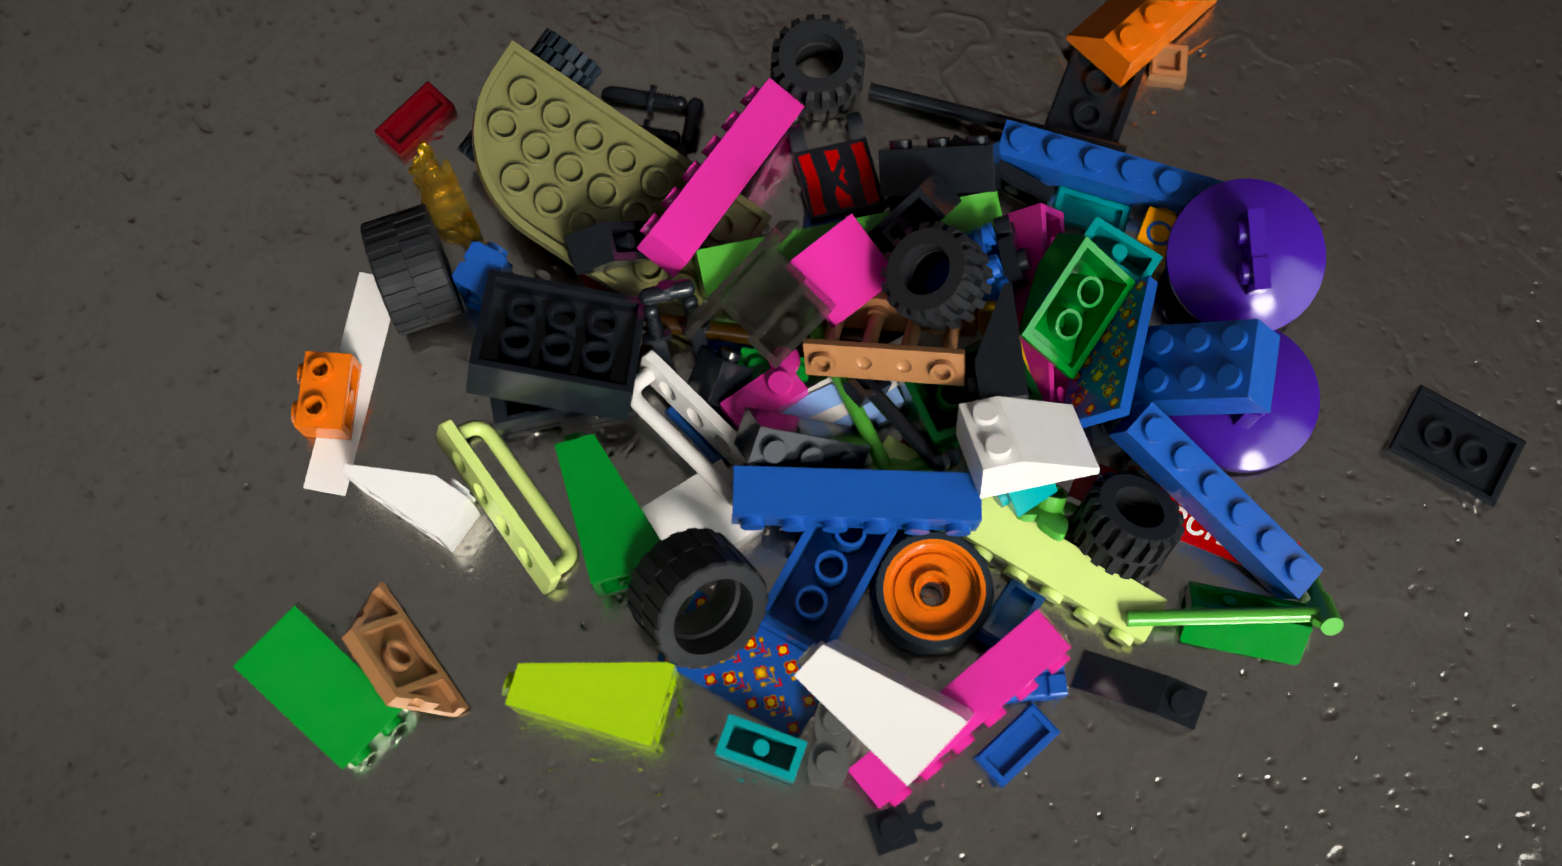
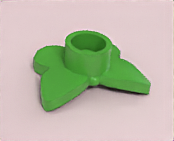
[1014,485,1079,541]

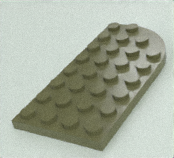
[472,40,772,344]

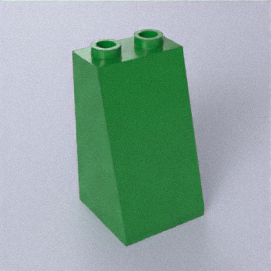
[554,432,660,597]
[233,602,403,770]

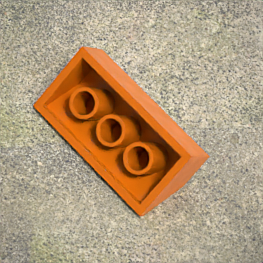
[1066,0,1217,87]

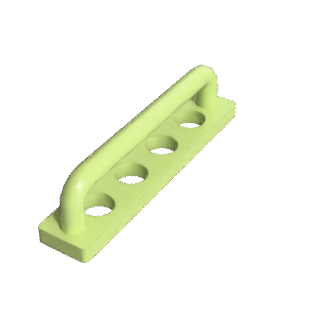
[435,418,577,595]

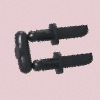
[600,85,704,148]
[639,279,711,370]

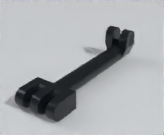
[843,378,962,472]

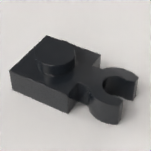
[993,214,1032,289]
[865,800,943,856]

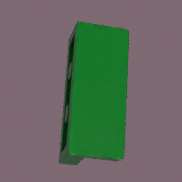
[1180,581,1313,665]

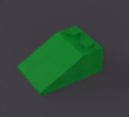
[1019,233,1136,380]

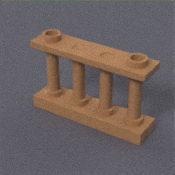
[803,290,978,386]

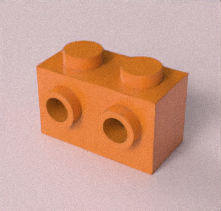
[291,351,362,440]

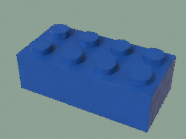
[1130,319,1280,416]
[760,526,900,652]

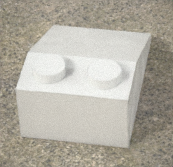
[956,396,1100,499]
[340,464,481,553]

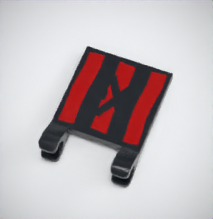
[787,112,886,223]

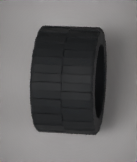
[360,204,464,336]
[627,528,768,669]

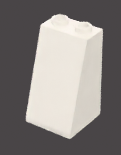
[794,639,975,786]

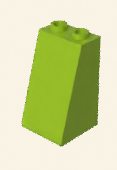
[502,662,679,753]

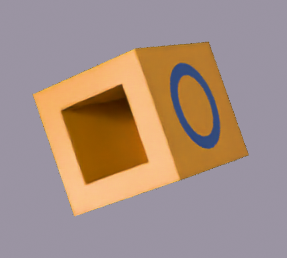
[1135,206,1177,273]

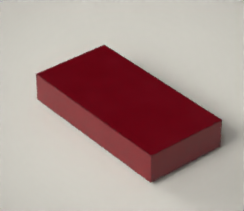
[374,81,456,160]

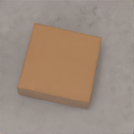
[1147,43,1188,84]

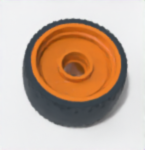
[871,531,994,656]

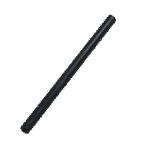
[868,83,1128,153]

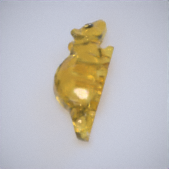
[408,142,484,242]

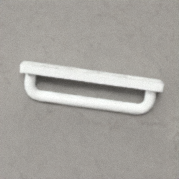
[630,350,758,506]

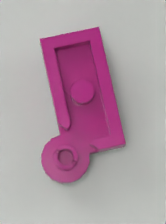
[720,345,808,431]

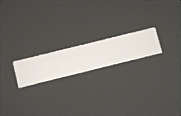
[303,272,390,496]

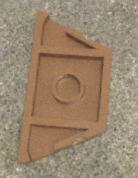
[342,582,469,718]

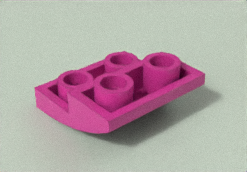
[785,214,888,328]

